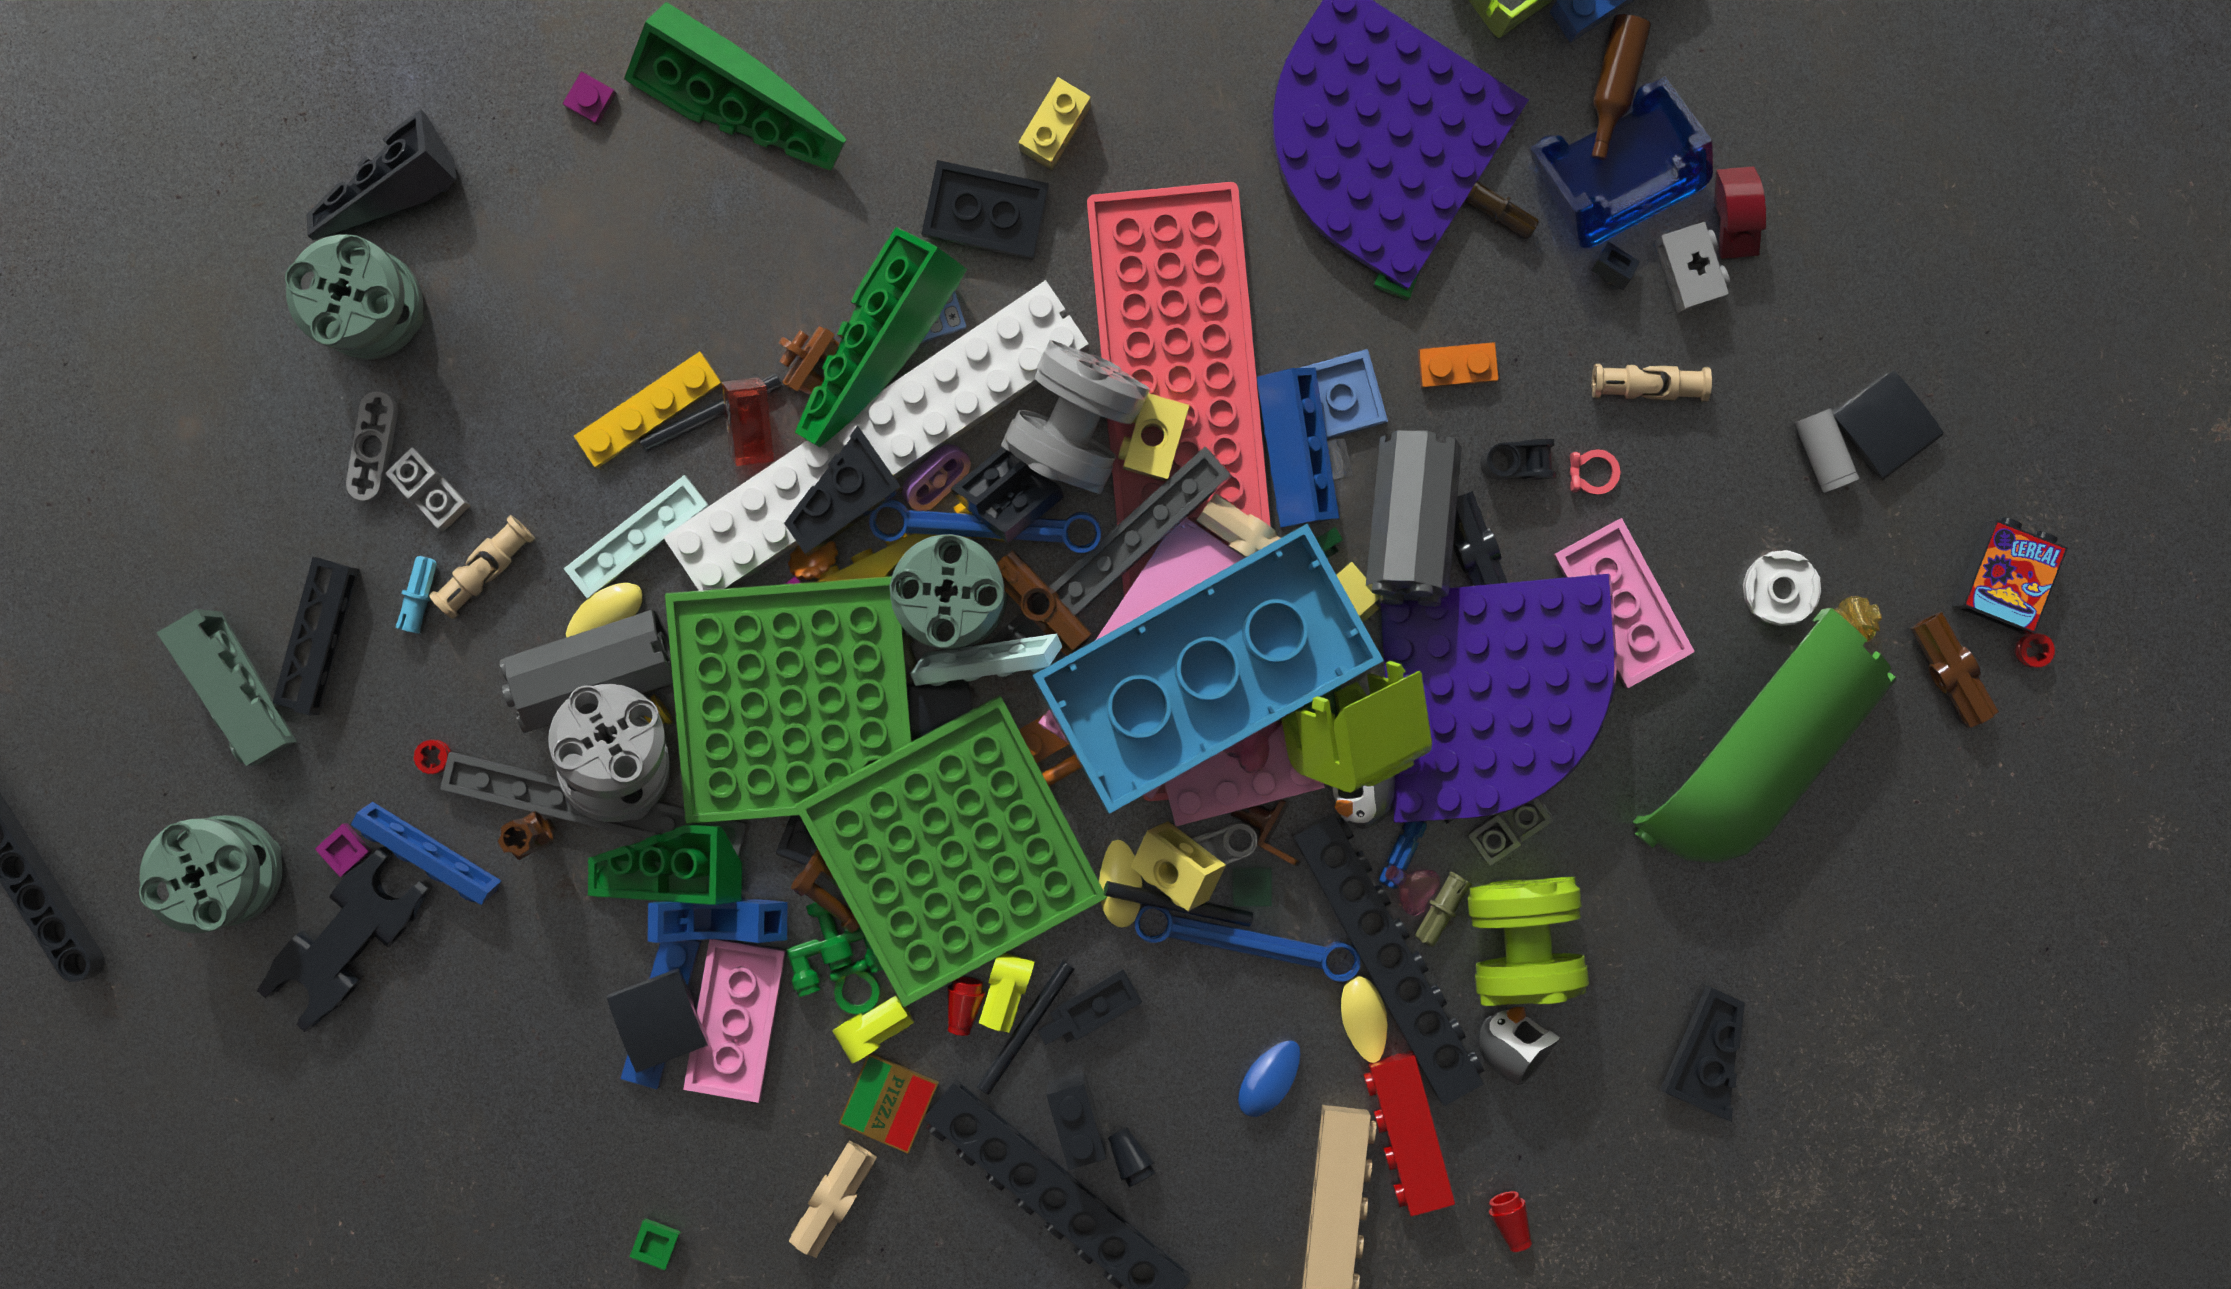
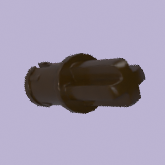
[1464,180,1539,238]

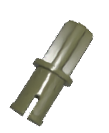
[1415,871,1472,947]

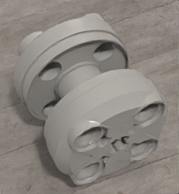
[1001,340,1150,494]
[548,684,670,822]

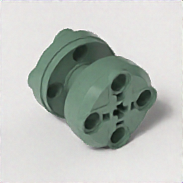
[285,235,424,360]
[889,534,1008,650]
[139,815,282,933]

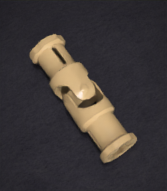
[1591,364,1712,402]
[429,515,535,619]

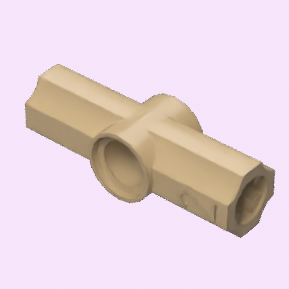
[1196,493,1280,558]
[789,1140,877,1258]

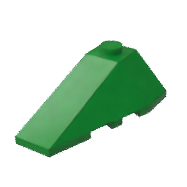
[588,825,742,905]

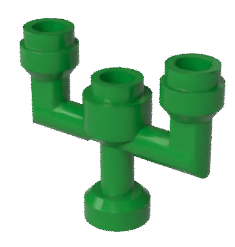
[786,896,883,997]

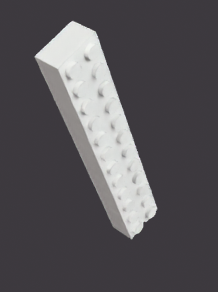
[663,280,1089,591]

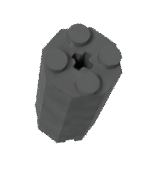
[1366,430,1462,607]
[500,610,673,733]

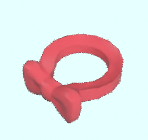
[1570,449,1621,495]

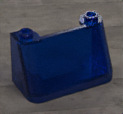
[1530,77,1713,248]

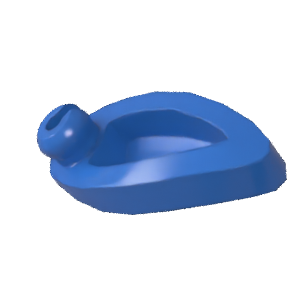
[1238,1040,1301,1117]

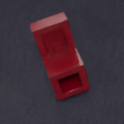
[1714,166,1766,259]

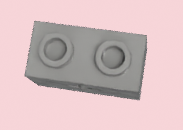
[1654,222,1730,313]

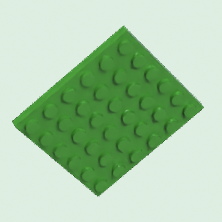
[665,576,912,824]
[795,695,1107,1007]

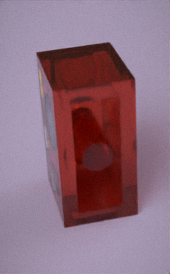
[722,377,774,466]

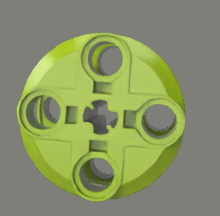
[1467,877,1589,1006]

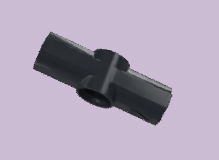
[1453,491,1508,586]

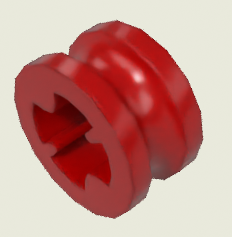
[2015,633,2055,668]
[413,740,451,774]

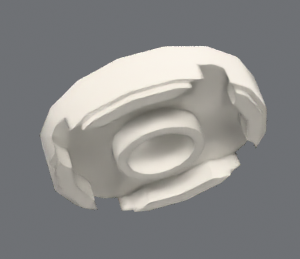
[1743,550,1821,626]

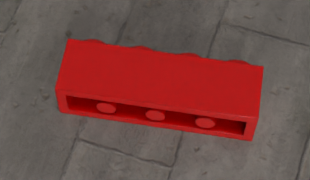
[1363,1051,1455,1216]

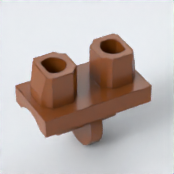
[778,326,839,395]

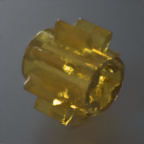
[1834,596,1882,642]

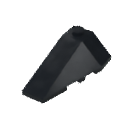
[306,109,456,240]

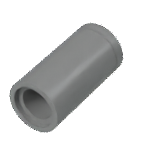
[1794,408,1860,493]

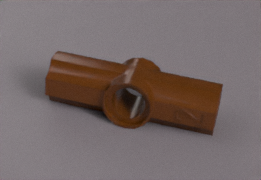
[997,550,1093,656]
[1910,612,1999,728]
[497,811,556,860]

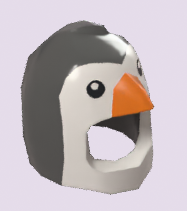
[1332,775,1395,829]
[1479,1007,1560,1085]

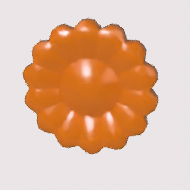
[788,541,838,580]

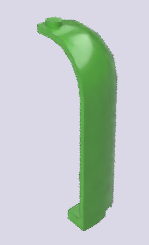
[1632,608,1896,864]

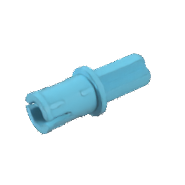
[396,556,437,633]

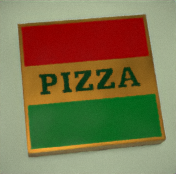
[838,1053,939,1154]

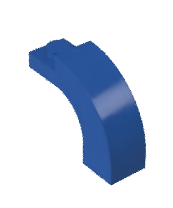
[648,898,788,943]

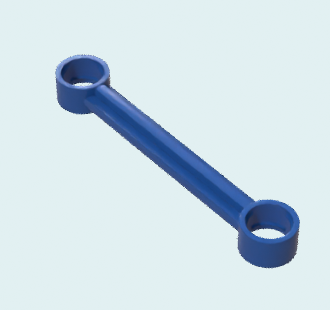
[869,500,1101,553]
[1135,905,1360,982]

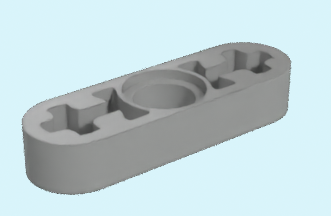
[346,391,398,502]

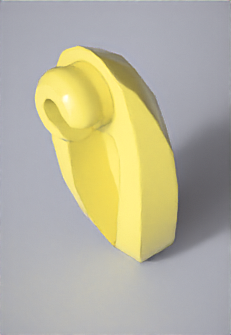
[566,583,643,637]
[1099,840,1142,928]
[1341,975,1388,1063]

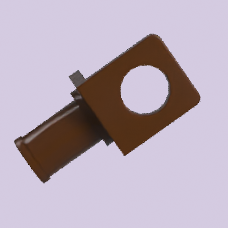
[1231,799,1301,866]

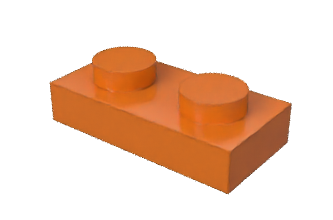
[1418,342,1499,389]

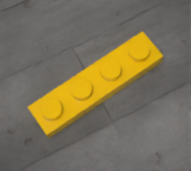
[574,351,723,468]

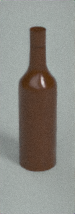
[1591,14,1651,160]

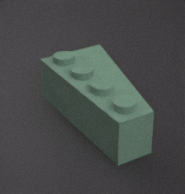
[156,609,297,766]

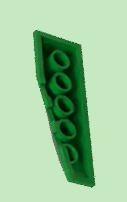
[624,2,847,171]
[795,227,967,448]

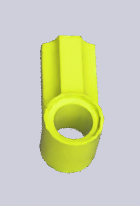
[979,953,1035,1033]
[832,995,914,1064]

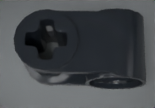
[1480,439,1556,480]

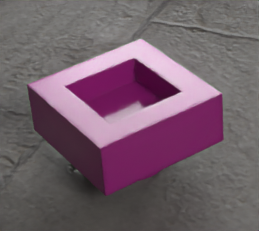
[562,71,616,125]
[315,823,372,877]

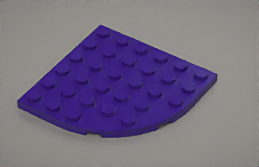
[1272,0,1529,290]
[1380,574,1617,823]

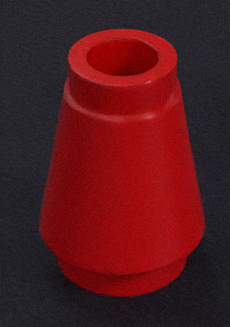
[948,976,985,1036]
[1489,1191,1532,1252]

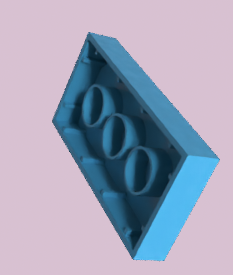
[1032,524,1384,814]

